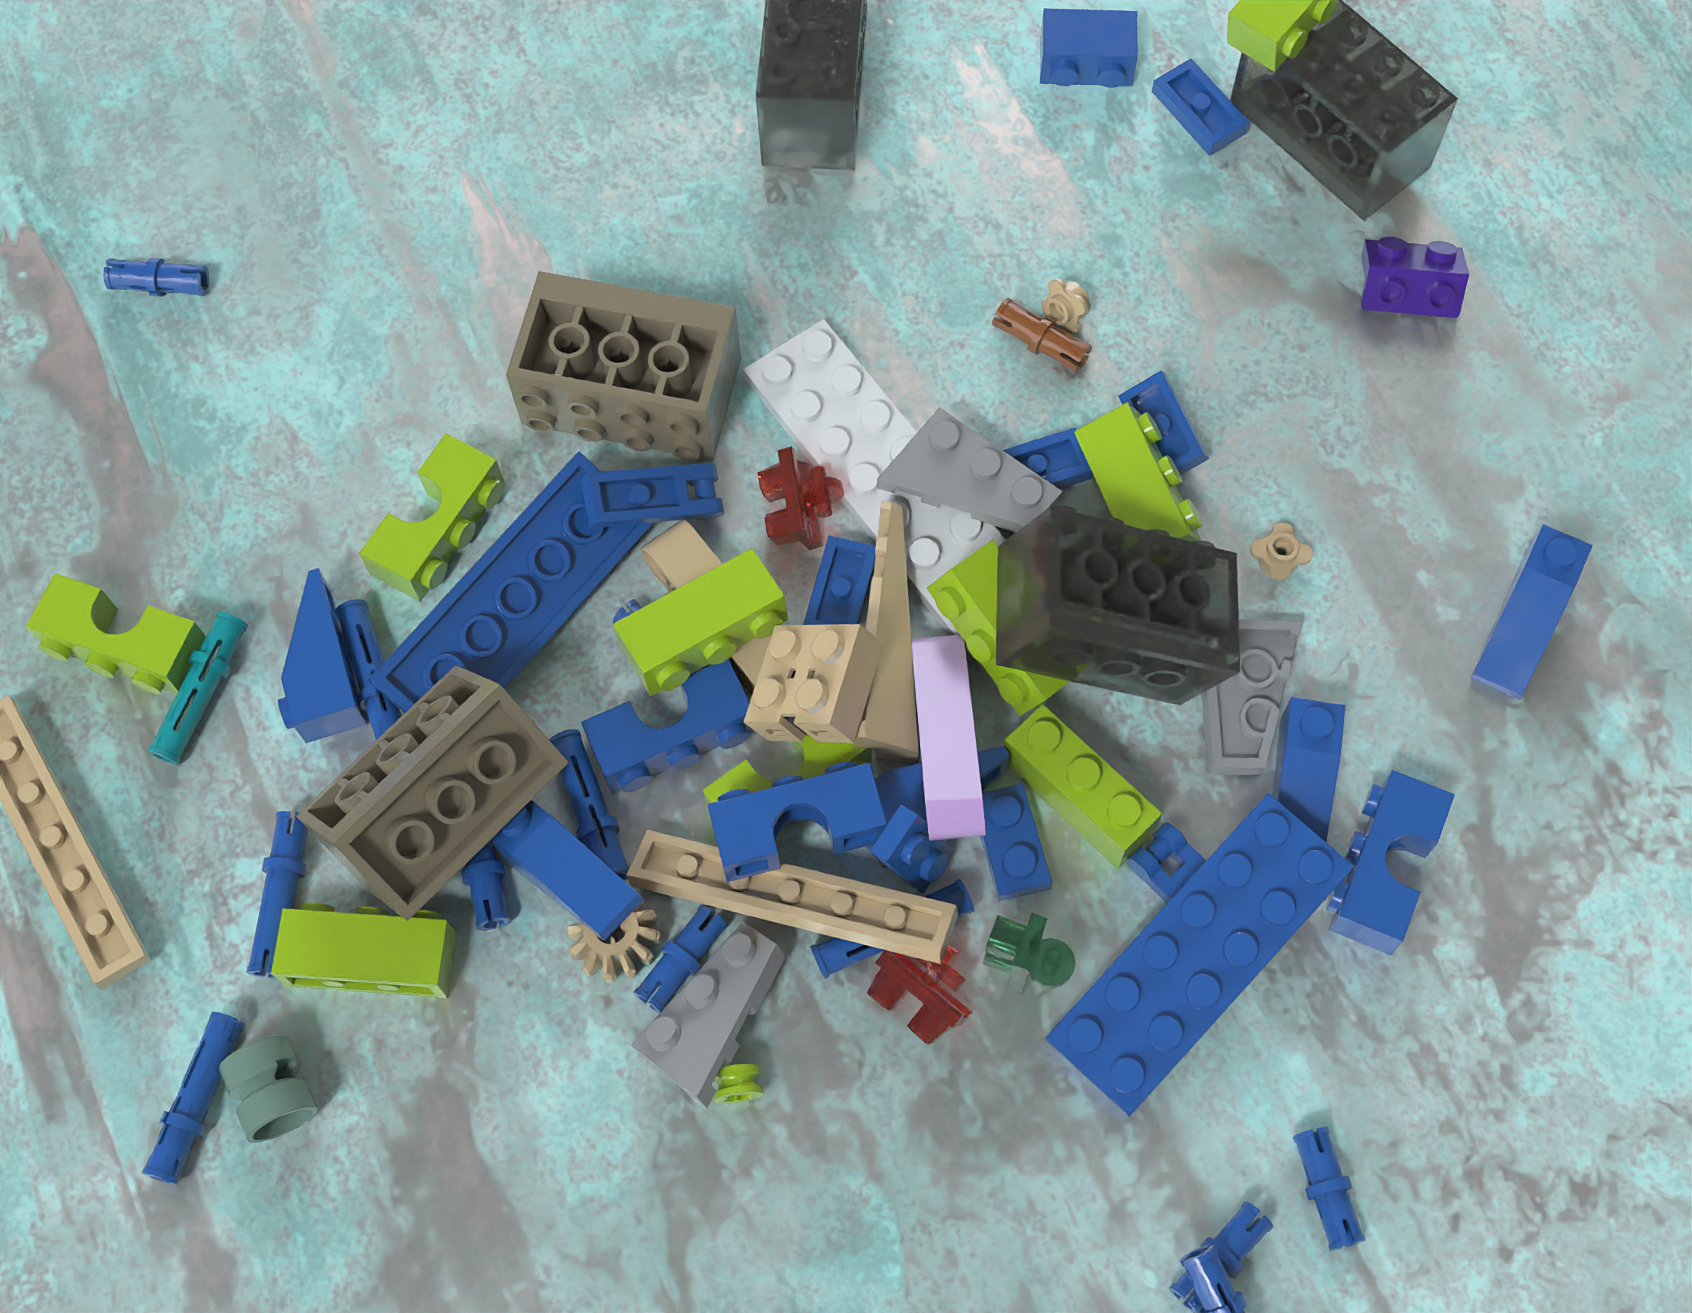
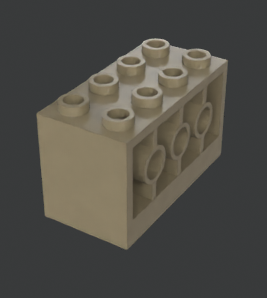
[506,271,741,461]
[296,665,569,921]

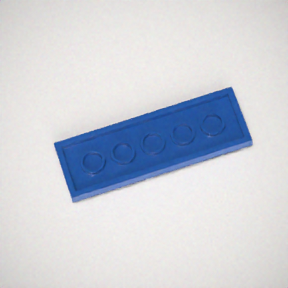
[368,451,654,713]
[1045,793,1354,1117]

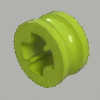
[713,1064,764,1104]

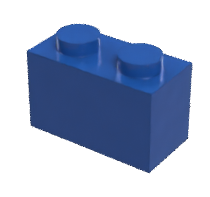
[1040,8,1138,88]

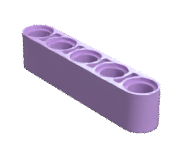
[911,634,986,841]

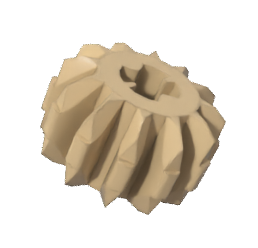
[566,894,661,983]

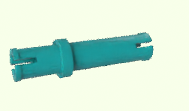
[147,611,248,766]

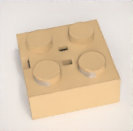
[744,624,884,743]

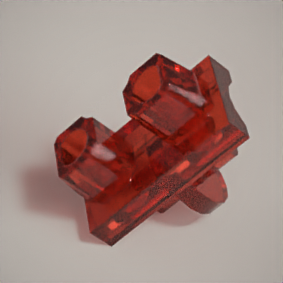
[757,446,844,550]
[867,946,973,1045]

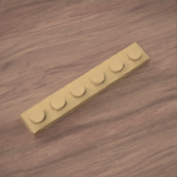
[0,695,151,990]
[627,830,958,964]

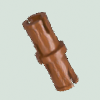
[992,298,1092,373]

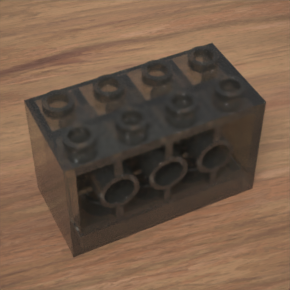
[756,0,868,171]
[1230,0,1458,221]
[996,505,1240,705]

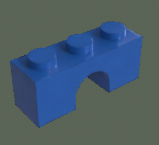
[581,659,755,794]
[707,762,887,882]
[1326,770,1455,955]

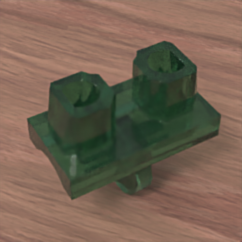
[983,913,1076,994]

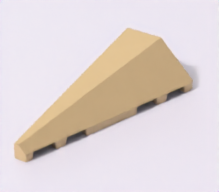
[854,501,919,763]

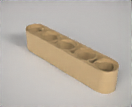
[640,519,771,695]

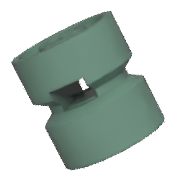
[219,1036,319,1143]

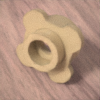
[1041,279,1091,334]
[1250,523,1313,581]

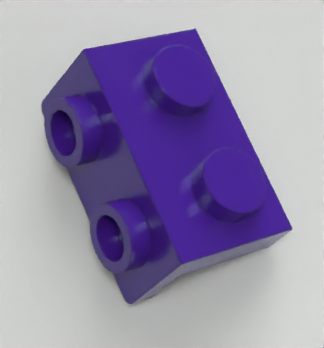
[1360,237,1470,318]

